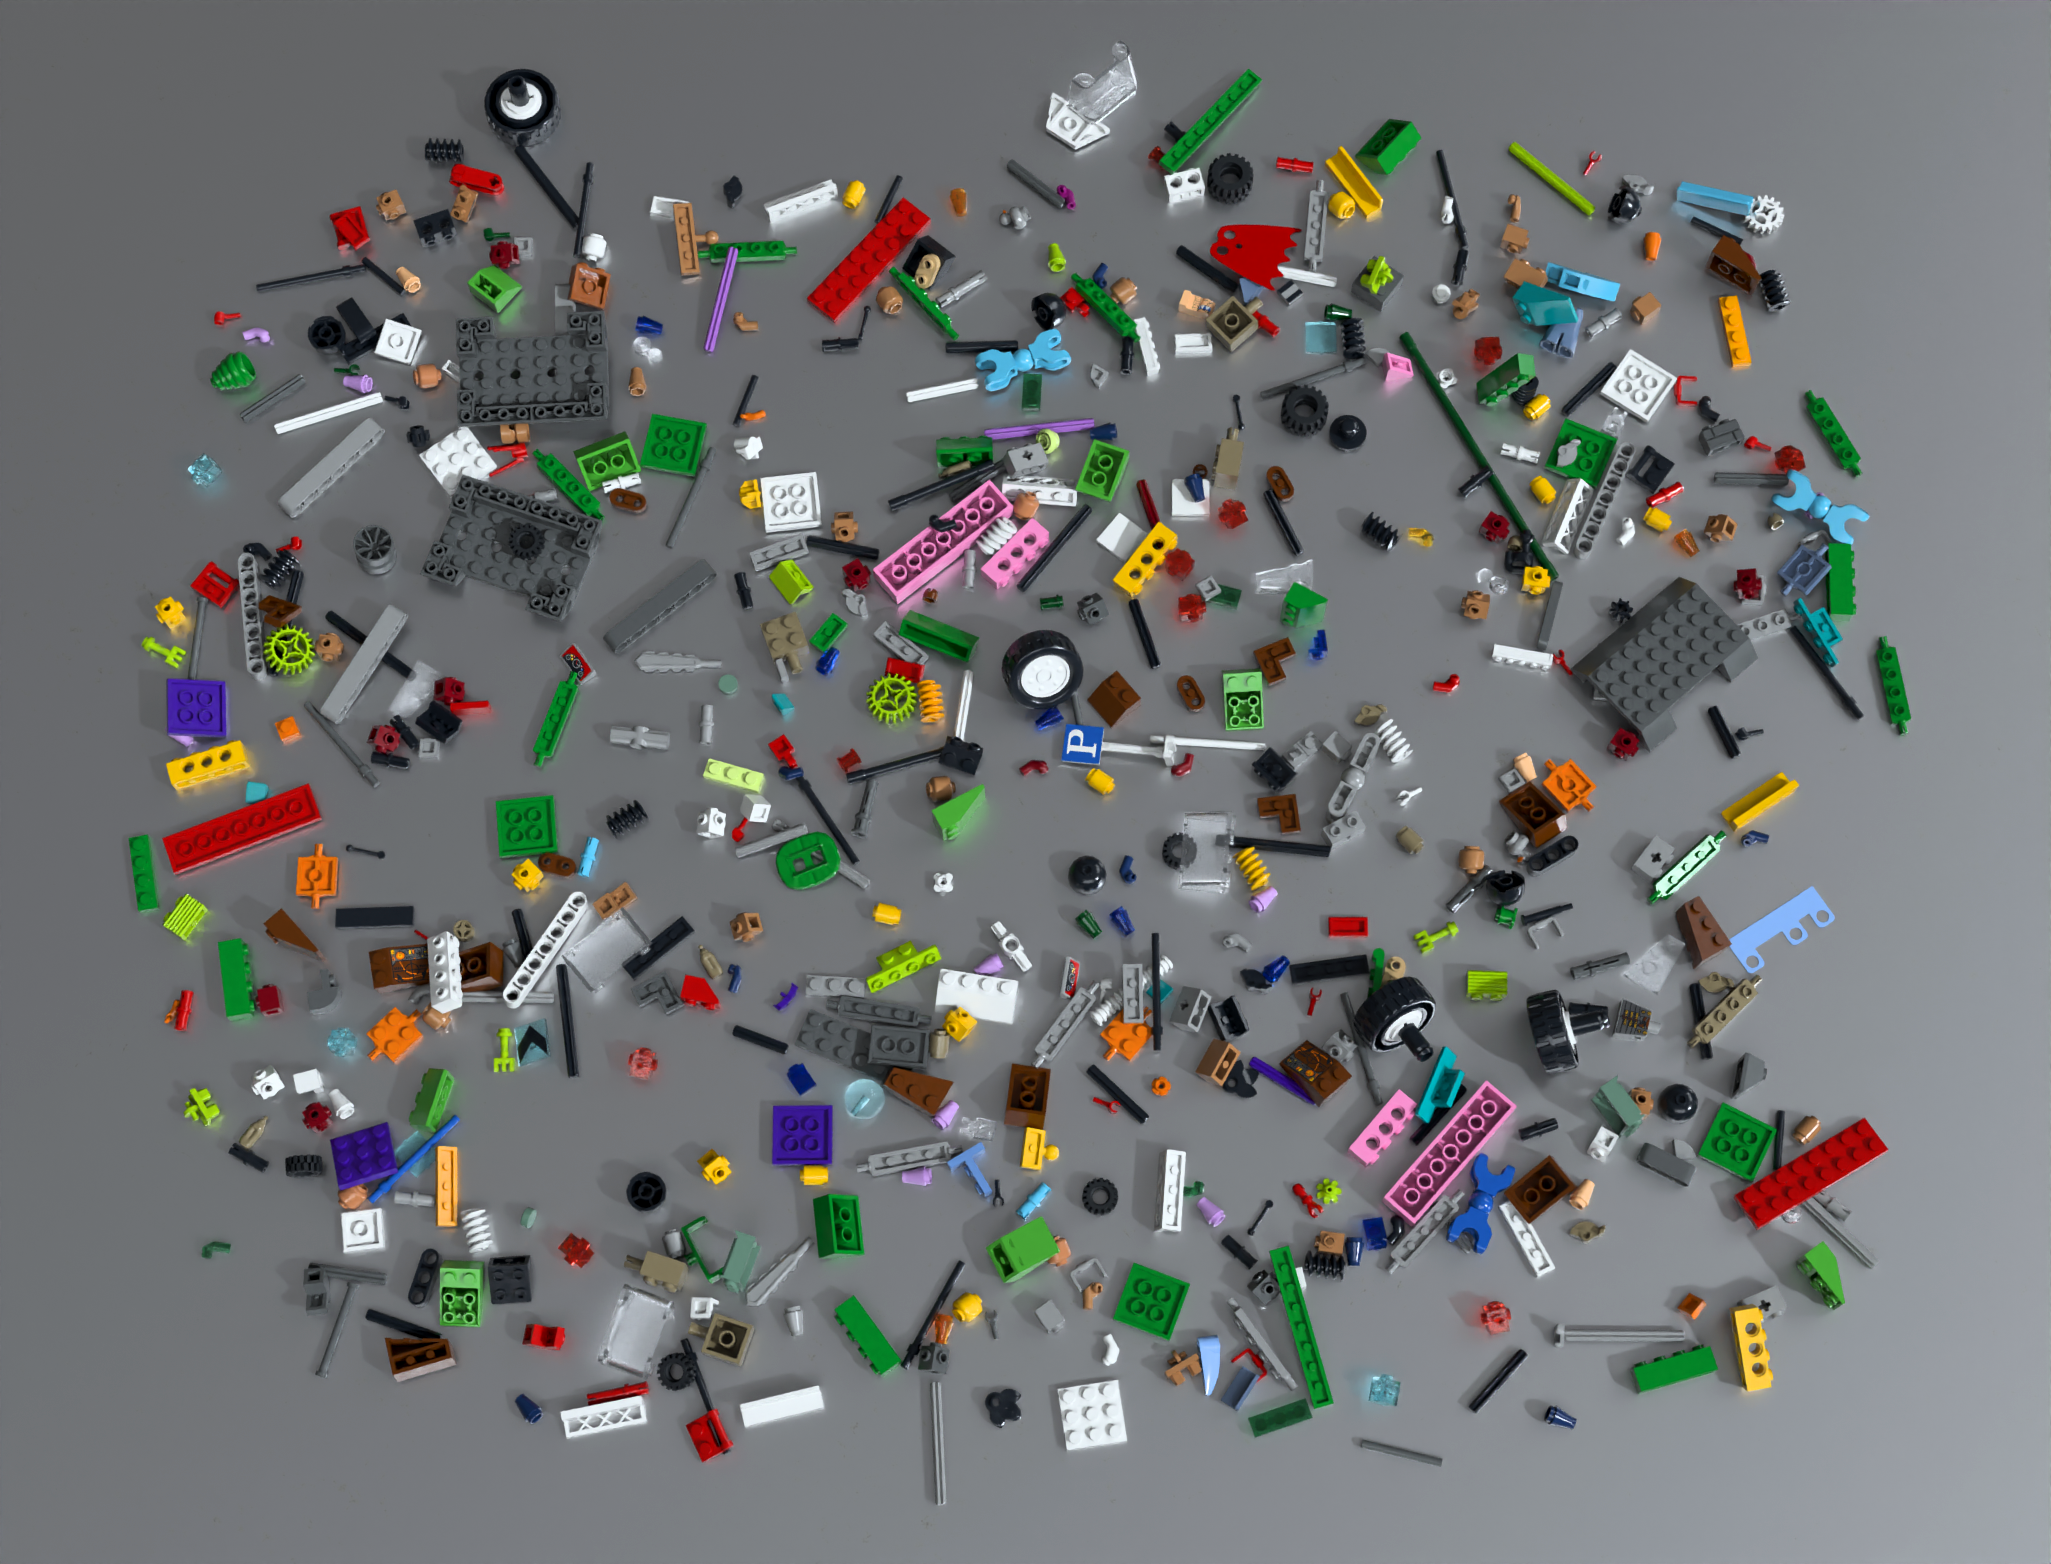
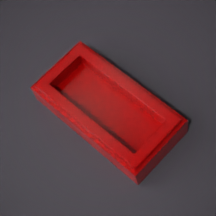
[333,212,370,251]
[884,657,925,683]
[450,700,492,716]
[1328,917,1368,938]

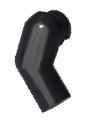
[243,543,272,561]

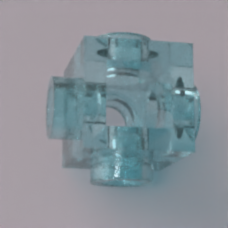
[188,453,223,487]
[327,1028,357,1057]
[1368,1374,1401,1406]

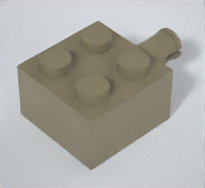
[1206,296,1263,352]
[1211,427,1244,490]
[760,612,810,674]
[624,1251,689,1293]
[688,1313,755,1367]

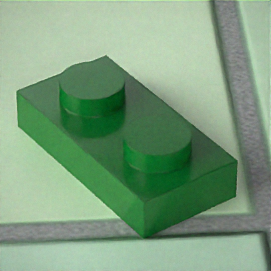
[809,613,848,654]

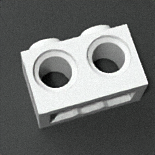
[1164,168,1205,203]

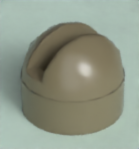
[1767,513,1784,530]
[1507,535,1522,551]

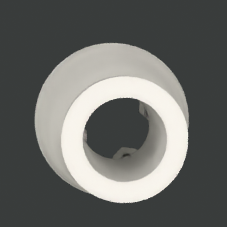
[328,1089,354,1119]

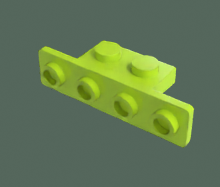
[866,941,941,993]

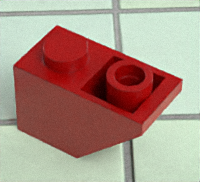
[680,975,721,1010]

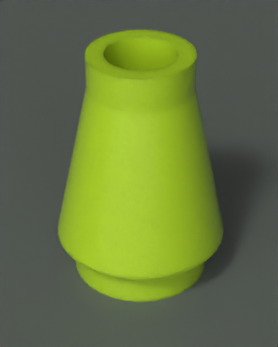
[1048,243,1066,272]

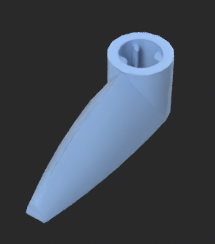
[1197,1335,1220,1395]

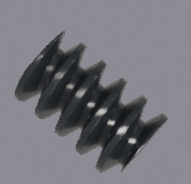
[425,138,464,163]
[1760,270,1791,312]
[1340,318,1366,360]
[1511,376,1539,406]
[1362,512,1403,551]
[259,549,300,590]
[606,800,649,839]
[1303,1250,1346,1281]

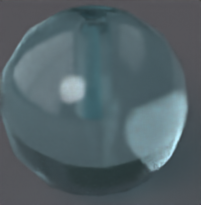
[845,1079,885,1119]

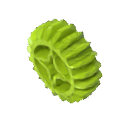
[263,624,315,675]
[866,673,917,724]

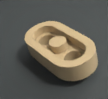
[914,254,940,289]
[1381,957,1406,987]

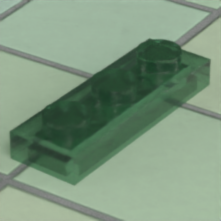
[1248,1398,1313,1438]

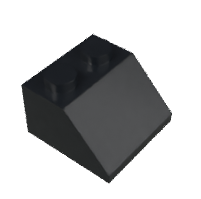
[902,235,956,290]

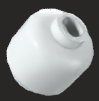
[581,233,606,262]

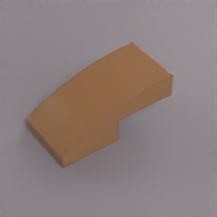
[592,882,638,920]

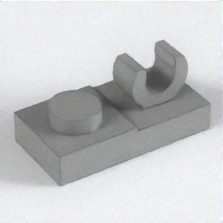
[1282,731,1322,770]

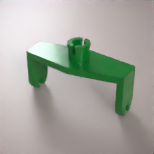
[681,1216,723,1284]

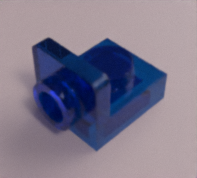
[1308,629,1328,661]
[786,1063,817,1097]
[1362,1217,1387,1251]

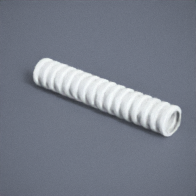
[1089,954,1173,1026]

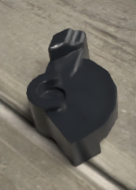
[723,176,742,208]
[1240,969,1272,994]

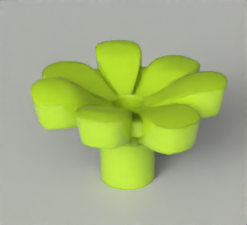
[1316,1178,1342,1205]

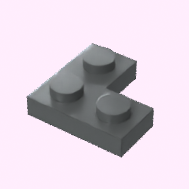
[631,971,684,1015]

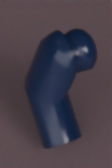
[1092,263,1108,289]
[778,766,804,781]
[1741,830,1769,847]
[1119,855,1137,884]
[728,964,741,993]

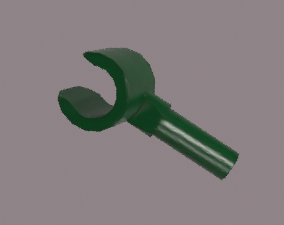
[483,228,510,242]
[334,364,360,376]

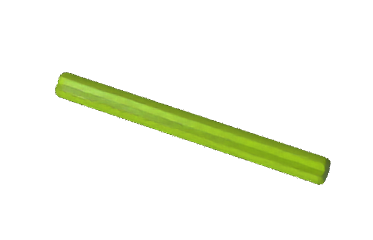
[1508,142,1595,216]

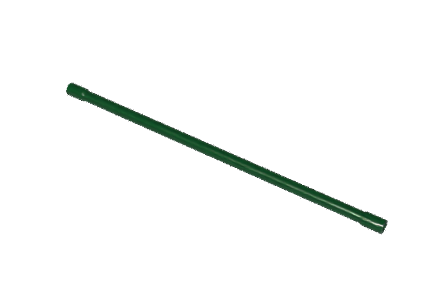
[1399,332,1559,582]

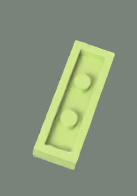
[703,758,764,793]

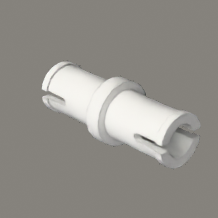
[1501,443,1540,464]
[602,472,641,494]

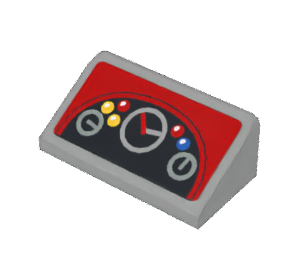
[560,642,596,685]
[1060,956,1080,1000]

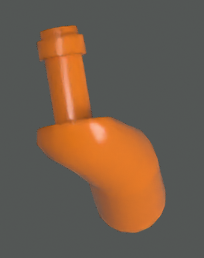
[740,410,766,421]
[164,1000,180,1023]

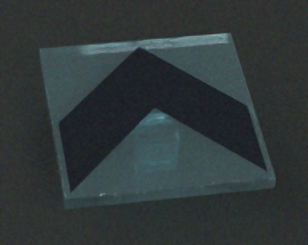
[514,1018,551,1067]

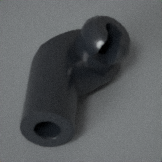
[1698,396,1720,422]
[929,515,957,533]
[1386,1215,1405,1246]

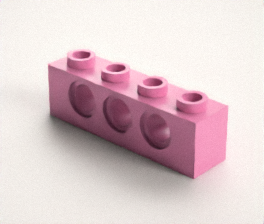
[980,518,1049,589]
[1347,1089,1418,1167]

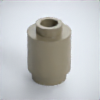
[1395,826,1424,854]
[929,1029,950,1059]

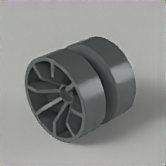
[353,525,397,574]

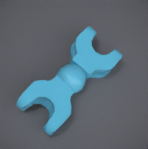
[975,329,1071,391]
[1771,469,1870,546]

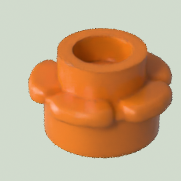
[1151,1077,1171,1096]

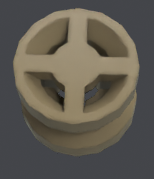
[453,920,475,942]

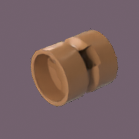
[500,424,530,444]

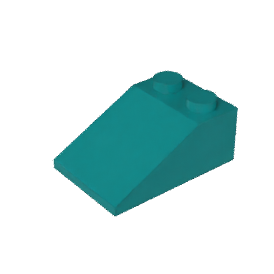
[1512,281,1579,326]

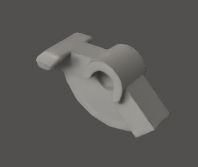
[1622,174,1654,195]
[1556,439,1581,468]
[842,588,868,616]

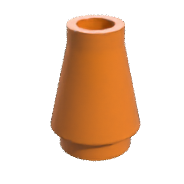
[1643,232,1662,261]

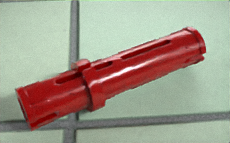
[587,1381,649,1406]

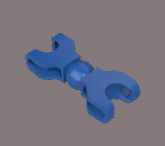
[1446,1153,1515,1255]

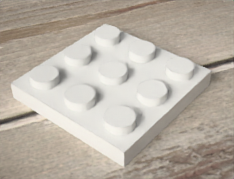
[1600,349,1677,423]
[419,427,497,499]
[761,472,822,533]
[1058,1380,1127,1451]

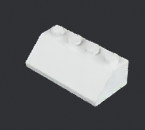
[935,969,1018,1024]

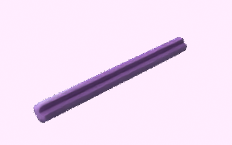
[703,247,738,352]
[984,418,1095,440]

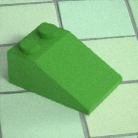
[1075,439,1129,502]
[932,784,985,840]

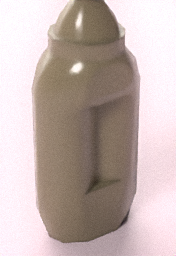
[938,460,972,478]
[698,945,723,979]
[239,1116,268,1149]

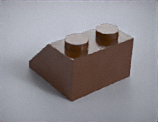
[1087,671,1141,729]

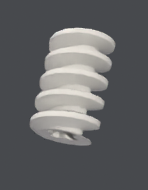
[976,517,1017,557]
[1374,719,1413,763]
[460,1208,493,1253]

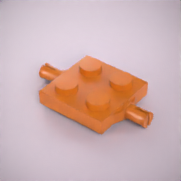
[1541,759,1597,813]
[296,844,338,909]
[1100,1006,1152,1061]
[366,1007,423,1062]

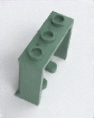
[1591,1075,1645,1138]
[720,1230,761,1293]

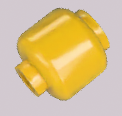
[1328,191,1355,219]
[952,1292,982,1322]

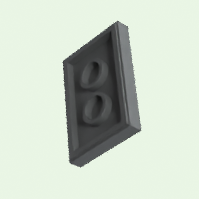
[867,1024,930,1069]

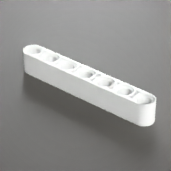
[503,892,587,1008]

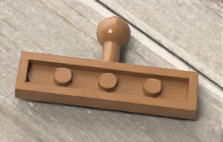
[673,203,719,276]

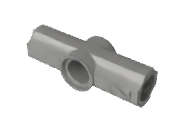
[610,726,670,750]

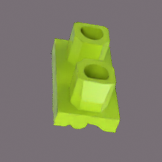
[1360,256,1393,294]
[183,1088,220,1127]

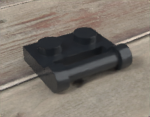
[1626,445,1675,494]

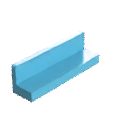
[1677,181,1753,216]

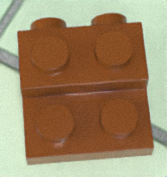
[568,262,611,310]

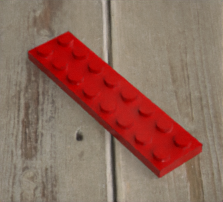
[807,197,931,323]
[162,783,322,875]
[1734,1118,1889,1230]

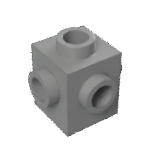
[1321,1029,1357,1062]

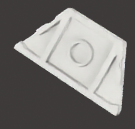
[1046,92,1110,150]

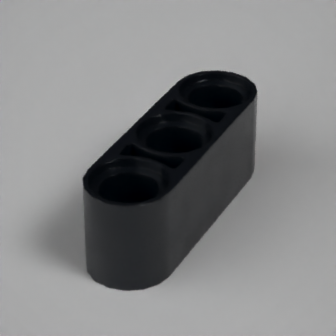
[336,297,377,344]
[1526,835,1578,877]
[408,1249,443,1308]

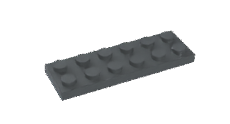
[795,1009,912,1081]

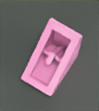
[1382,353,1414,381]

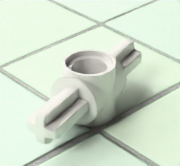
[991,921,1032,972]

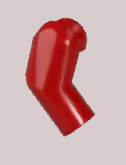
[1433,674,1460,693]

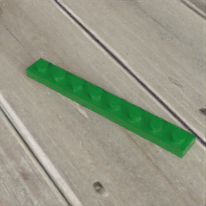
[1158,69,1262,175]
[1269,1246,1334,1409]

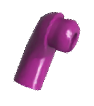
[1057,185,1076,209]

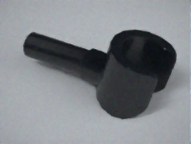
[384,396,410,410]
[1735,727,1764,741]
[992,1180,1004,1207]

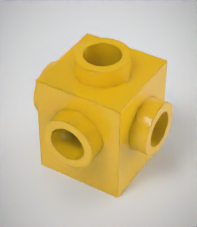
[1521,566,1550,595]
[155,596,186,629]
[511,859,544,892]
[942,1007,977,1042]
[697,1149,731,1185]

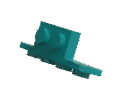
[1793,598,1843,667]
[1415,1047,1465,1123]

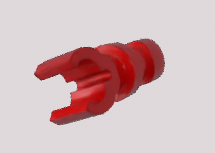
[1292,1183,1324,1218]

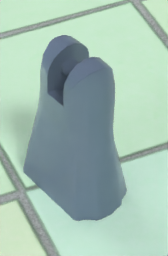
[1539,308,1583,358]

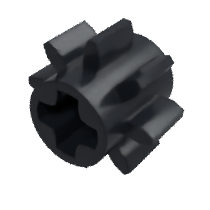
[406,425,430,447]
[1608,598,1633,623]

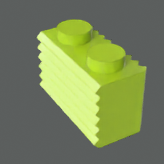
[162,894,208,941]
[1466,970,1507,1001]

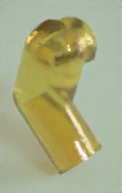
[1409,528,1434,547]

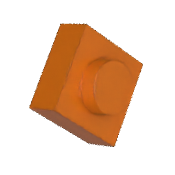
[275,716,301,742]
[1678,1293,1707,1320]

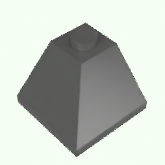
[1732,1053,1767,1100]

